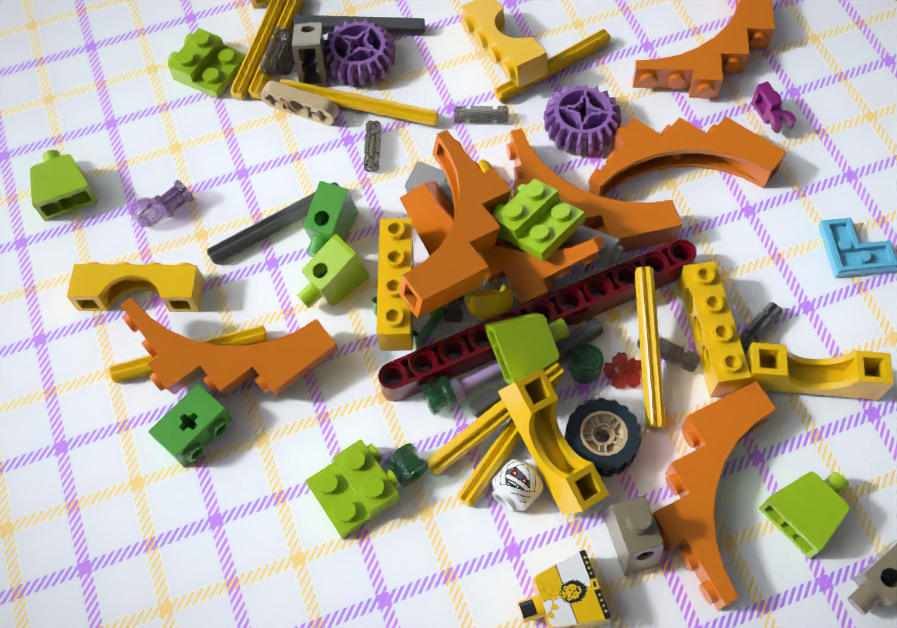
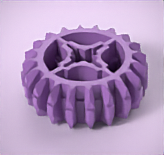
[324,19,396,87]
[543,83,622,156]

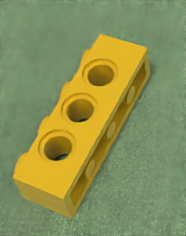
[376,218,414,351]
[677,261,752,397]

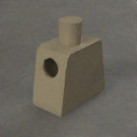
[292,22,328,87]
[602,496,664,576]
[847,539,897,616]

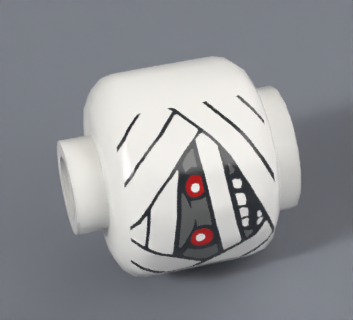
[492,459,543,512]

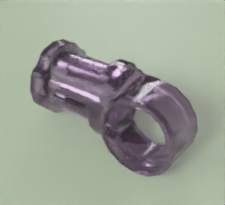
[130,180,194,227]

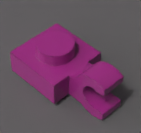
[751,81,796,134]

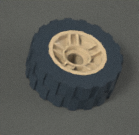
[564,398,642,478]

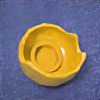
[465,285,514,321]

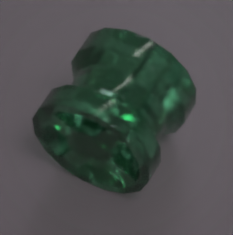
[569,344,604,384]
[420,375,458,416]
[386,443,429,486]

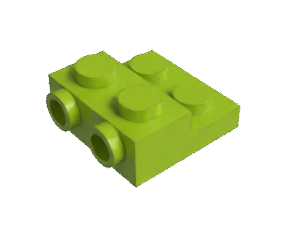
[167,28,246,99]
[493,178,586,262]
[305,439,401,540]

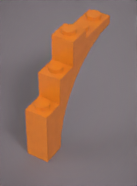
[632,0,775,99]
[588,116,787,197]
[506,128,683,253]
[399,130,512,319]
[399,181,606,304]
[120,297,338,397]
[653,381,776,611]

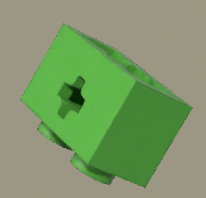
[148,384,232,467]

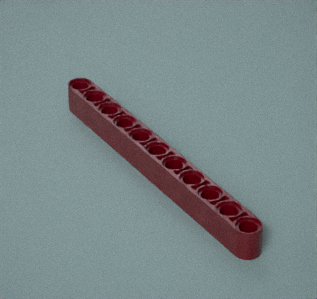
[378,239,697,402]

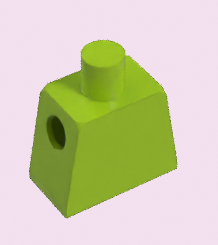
[30,149,98,221]
[296,234,370,309]
[484,313,569,384]
[758,471,850,559]

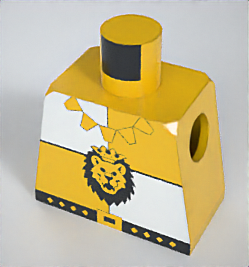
[517,550,612,628]

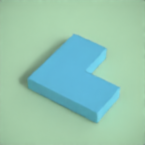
[818,217,897,278]

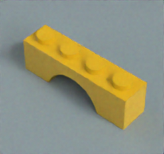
[461,0,548,88]
[66,262,205,312]
[745,342,894,400]
[498,368,610,515]

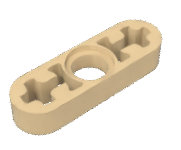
[260,81,339,125]

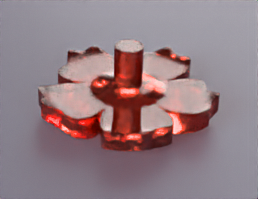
[603,352,642,390]

